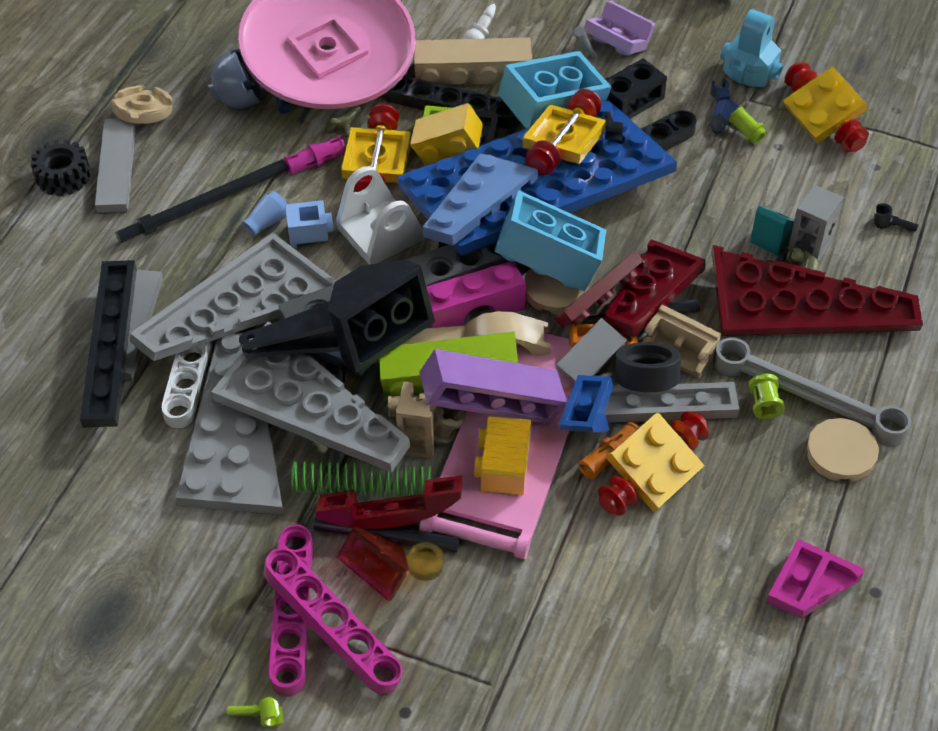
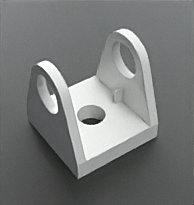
[336,166,424,264]

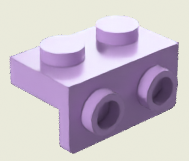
[584,1,655,56]

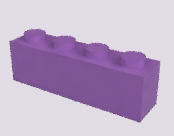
[420,349,567,424]

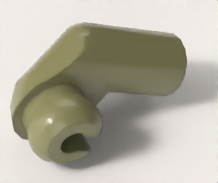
[787,247,819,271]

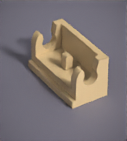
[643,305,721,379]
[396,382,434,459]

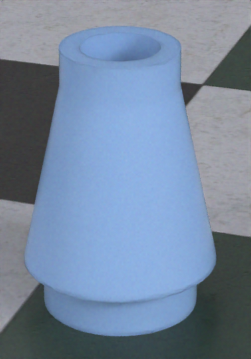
[242,191,287,236]

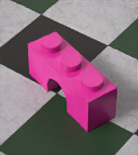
[427,261,526,328]

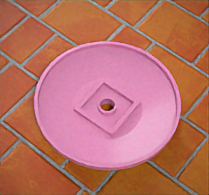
[238,0,415,109]

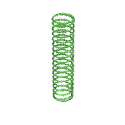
[291,460,431,497]

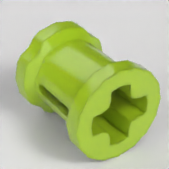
[748,373,785,420]

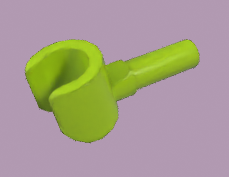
[227,697,283,727]

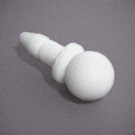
[462,4,496,39]

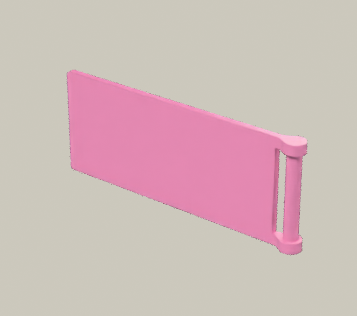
[420,333,574,560]

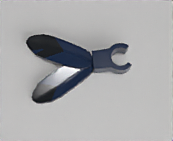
[710,79,752,134]

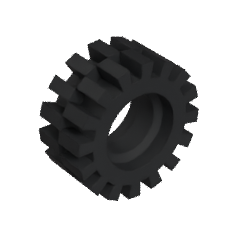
[30,139,91,196]

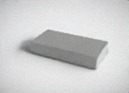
[555,318,627,384]

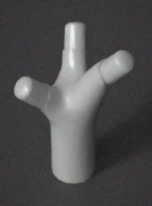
[571,26,598,58]

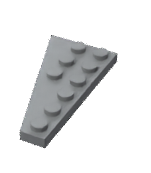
[130,233,336,361]
[211,321,410,472]
[176,333,284,515]

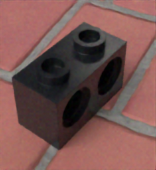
[605,58,667,119]

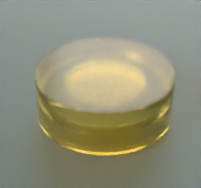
[407,542,444,581]

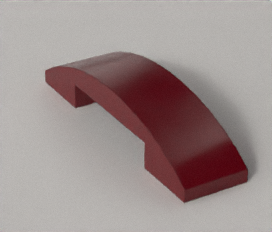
[315,475,463,529]

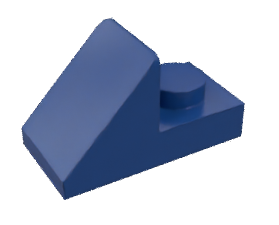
[558,375,613,432]

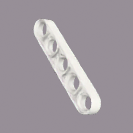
[162,340,215,428]

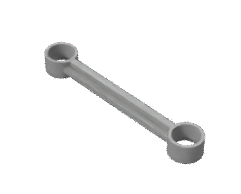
[714,338,911,446]

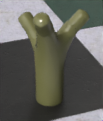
[325,105,361,138]

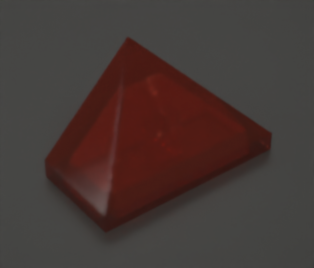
[336,527,410,601]

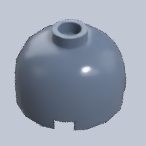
[208,48,263,110]

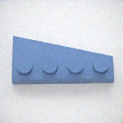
[423,153,538,246]

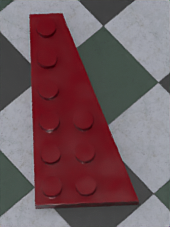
[711,245,923,336]

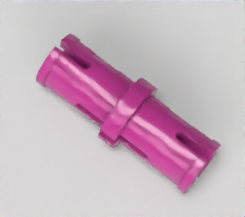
[283,136,346,176]

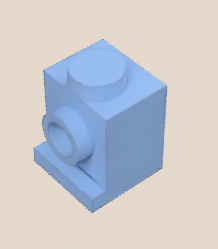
[285,200,333,249]

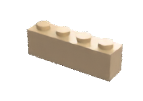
[414,37,532,85]

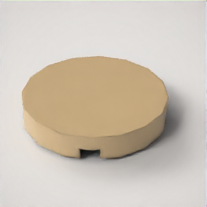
[112,85,172,124]
[525,268,589,315]
[807,418,879,482]

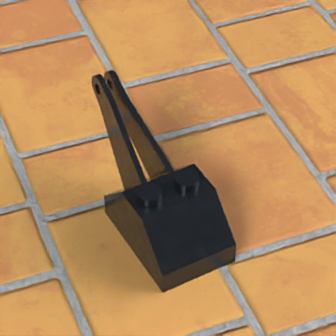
[239,260,435,373]

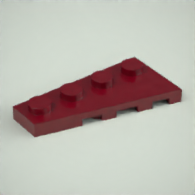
[605,239,706,337]

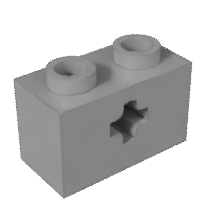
[788,185,844,262]

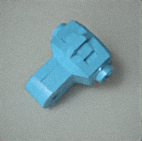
[720,9,783,87]

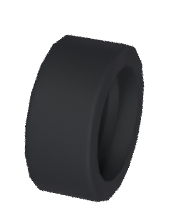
[615,342,681,392]

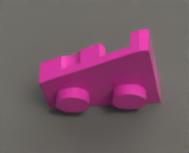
[766,539,865,619]

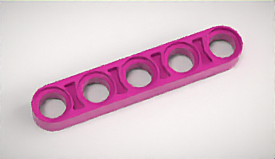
[269,524,313,697]
[264,548,403,694]

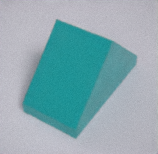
[750,206,794,256]

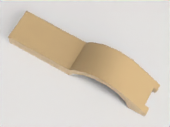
[401,311,551,355]

